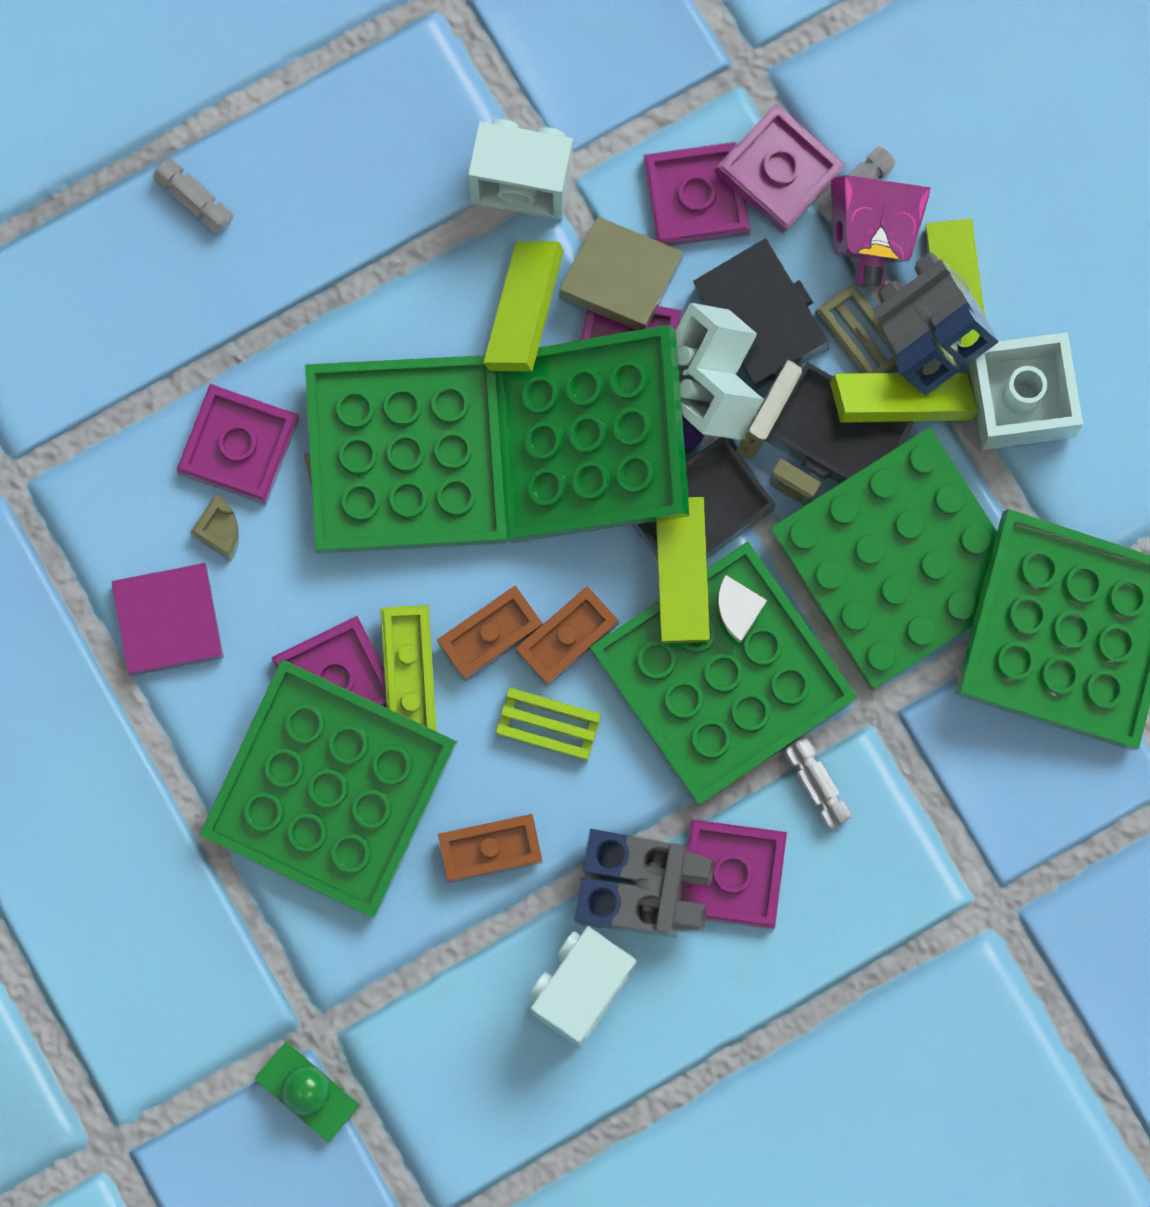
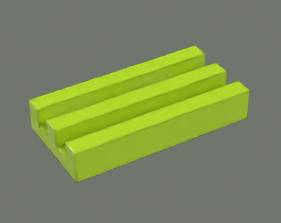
[496,687,601,762]

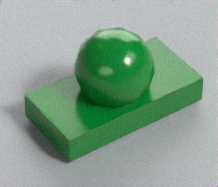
[254,1041,361,1143]

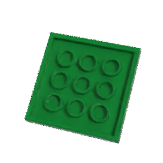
[495,325,690,543]
[305,355,507,554]
[768,427,997,690]
[955,509,1150,750]
[590,541,858,807]
[199,659,458,918]

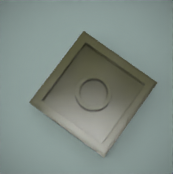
[559,217,683,330]

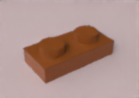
[437,585,543,681]
[516,586,619,687]
[438,814,543,883]

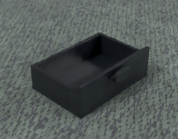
[693,238,829,390]
[765,362,914,483]
[632,437,775,559]

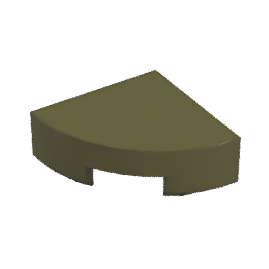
[190,493,239,561]

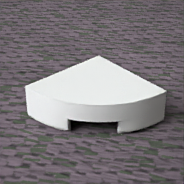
[718,575,767,643]

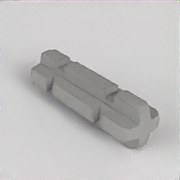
[818,146,895,223]
[153,158,234,234]
[784,738,851,830]

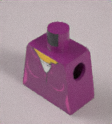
[831,175,931,288]

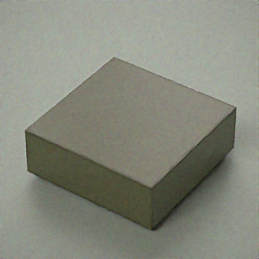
[769,458,822,506]

